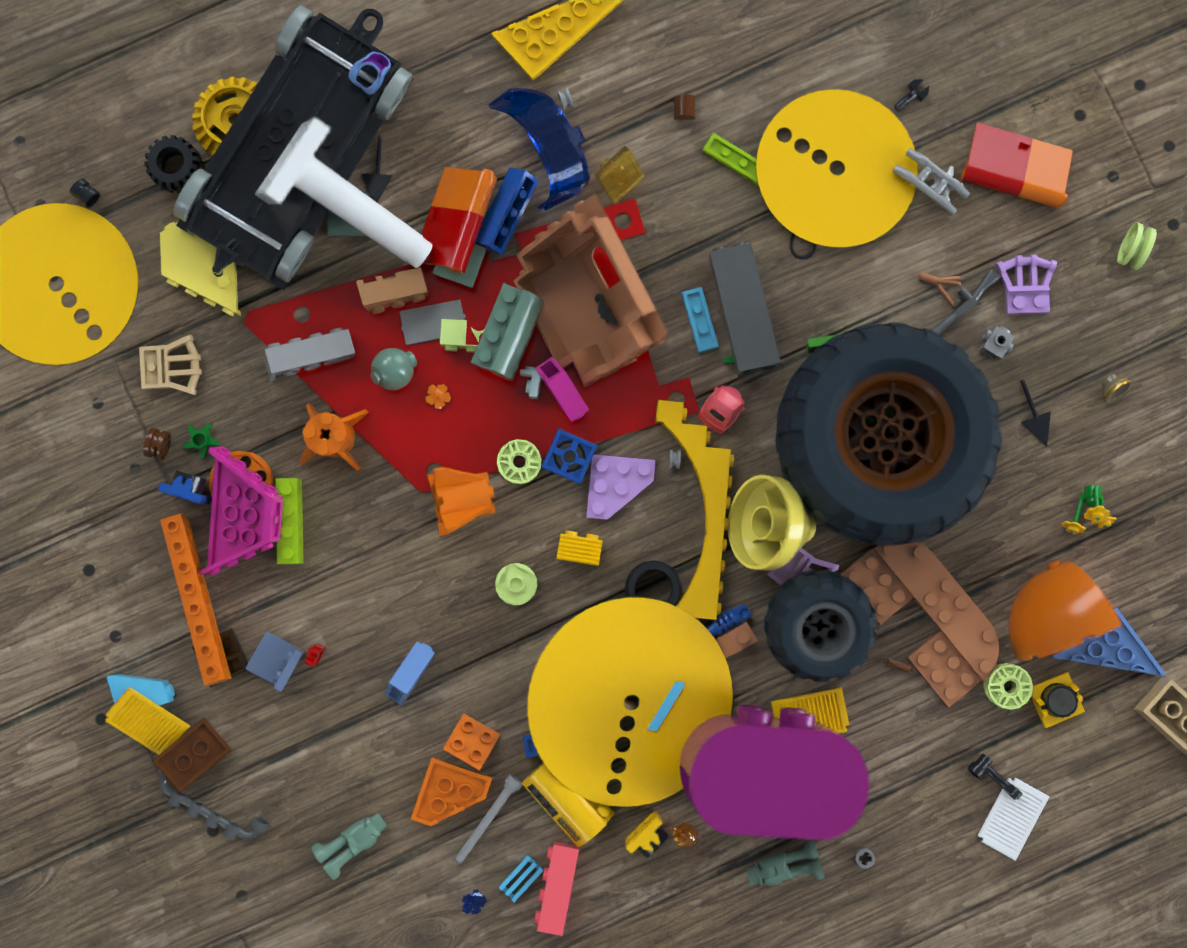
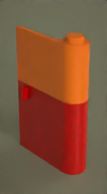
[961,123,1073,209]
[421,167,498,274]

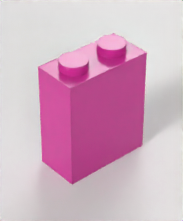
[535,356,589,422]

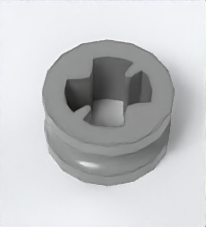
[557,88,574,109]
[669,450,681,469]
[855,848,875,869]

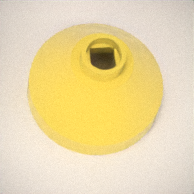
[728,475,816,571]

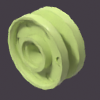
[1117,222,1157,270]
[497,439,542,484]
[983,663,1033,710]

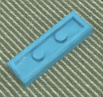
[681,287,719,353]

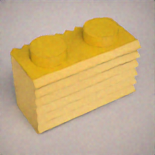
[556,530,603,566]

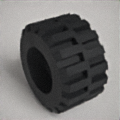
[144,135,204,193]

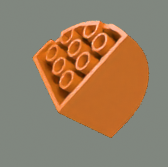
[1009,560,1122,661]

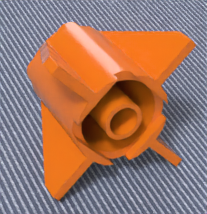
[299,403,369,472]
[427,467,495,536]

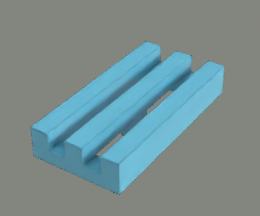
[499,855,544,902]

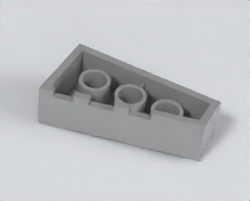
[263,328,355,382]

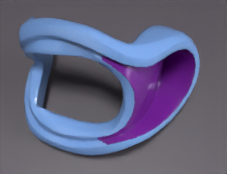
[349,52,391,95]

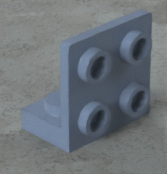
[246,632,304,692]

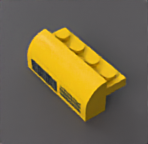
[522,763,615,848]

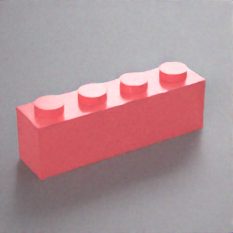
[534,841,579,936]

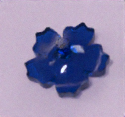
[462,889,486,914]

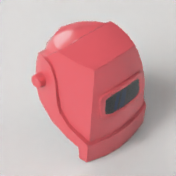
[698,385,746,435]

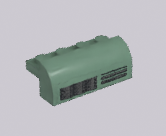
[471,283,544,382]

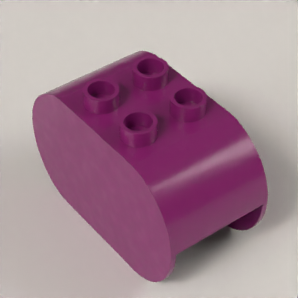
[680,705,869,840]

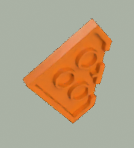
[411,757,493,826]

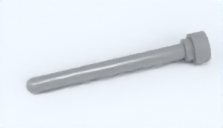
[455,774,522,864]

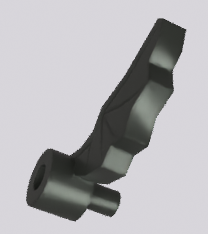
[594,293,618,324]

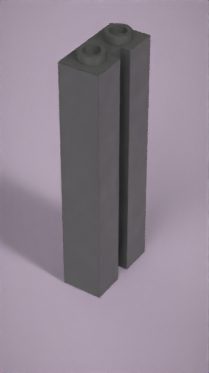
[709,242,781,377]

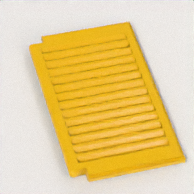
[105,687,190,755]
[771,687,849,734]

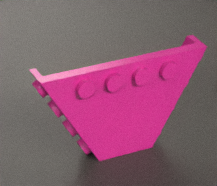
[200,446,283,576]

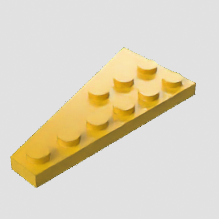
[491,0,624,81]

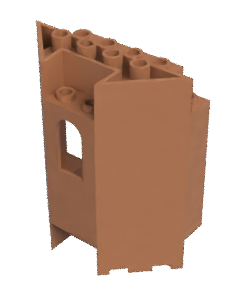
[513,193,668,388]

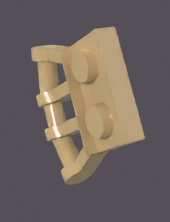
[139,335,202,396]

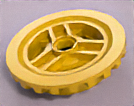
[192,77,258,156]

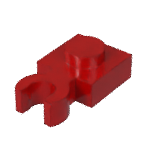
[304,643,326,668]

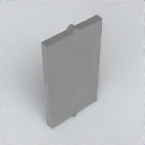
[400,300,466,345]

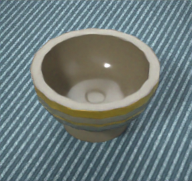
[1102,374,1132,402]

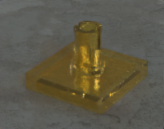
[594,146,645,204]

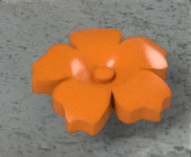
[425,384,451,409]

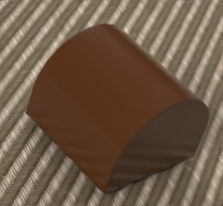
[674,94,695,120]

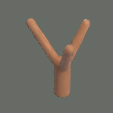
[919,272,961,308]

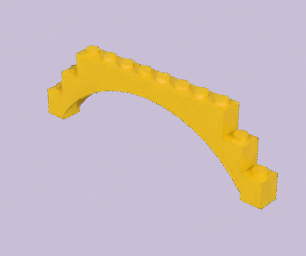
[655,400,734,620]

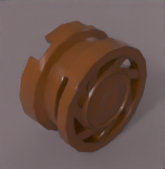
[143,428,171,460]

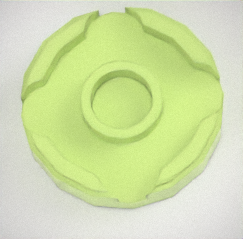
[495,563,537,605]

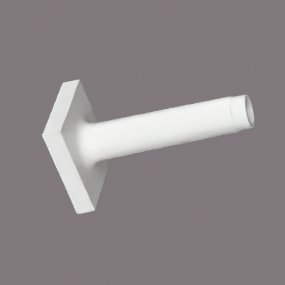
[254,118,433,268]

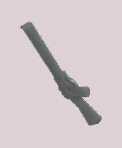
[931,269,1002,335]

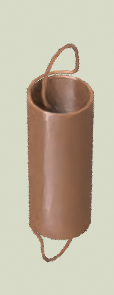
[881,657,916,674]

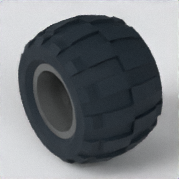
[764,570,877,682]

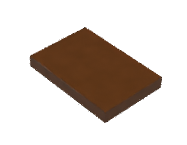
[152,718,232,794]

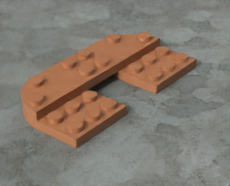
[840,542,999,708]

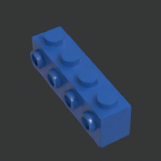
[476,167,539,255]

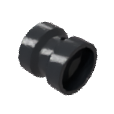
[69,178,100,208]

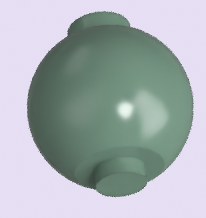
[370,348,417,390]

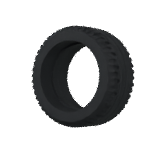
[625,561,682,606]

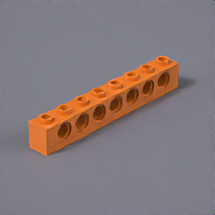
[160,513,232,685]

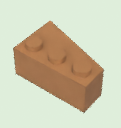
[356,268,429,314]

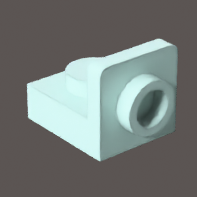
[520,367,542,399]

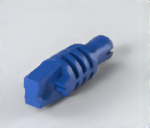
[706,603,752,637]

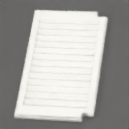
[978,778,1049,861]

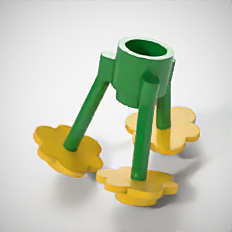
[1061,485,1117,534]

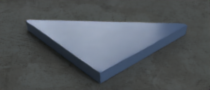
[1050,607,1166,676]

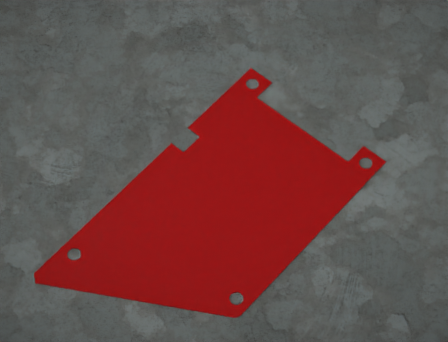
[243,199,699,493]

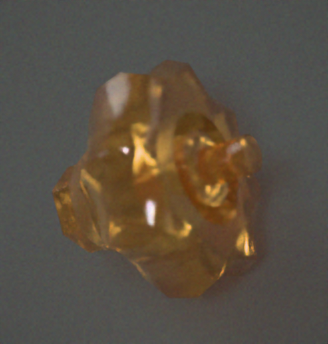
[672,822,698,848]

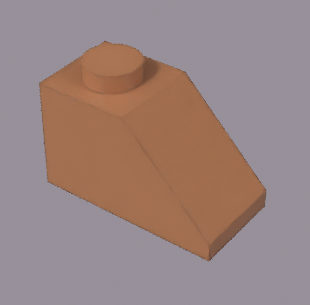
[715,621,758,658]

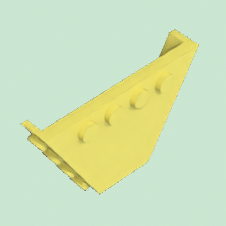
[160,222,241,316]

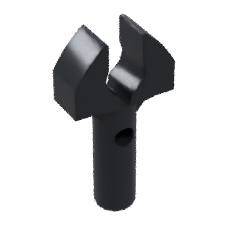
[894,79,929,112]

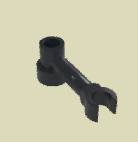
[967,753,1023,800]

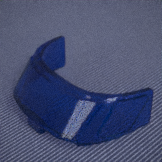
[488,88,591,211]

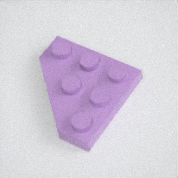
[586,455,655,520]

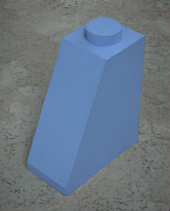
[384,642,435,706]

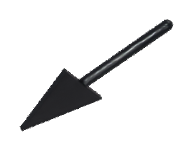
[362,135,393,202]
[1020,379,1051,446]

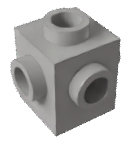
[978,326,1015,361]

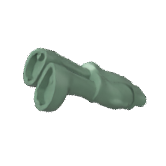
[311,813,388,880]
[746,839,825,886]

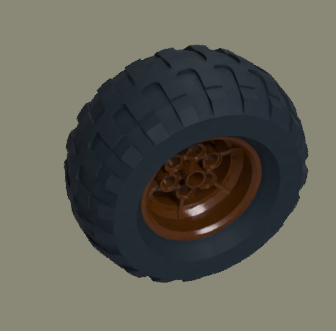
[775,322,1002,545]

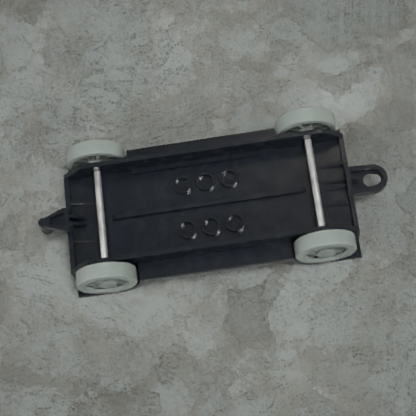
[173,5,413,290]

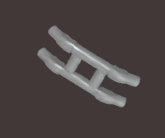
[893,148,970,216]

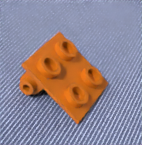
[442,713,500,771]

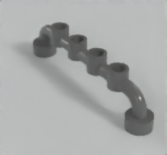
[157,769,270,839]

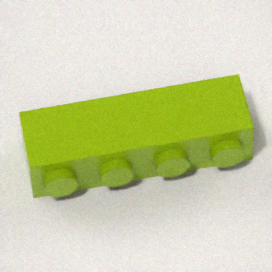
[276,478,304,564]

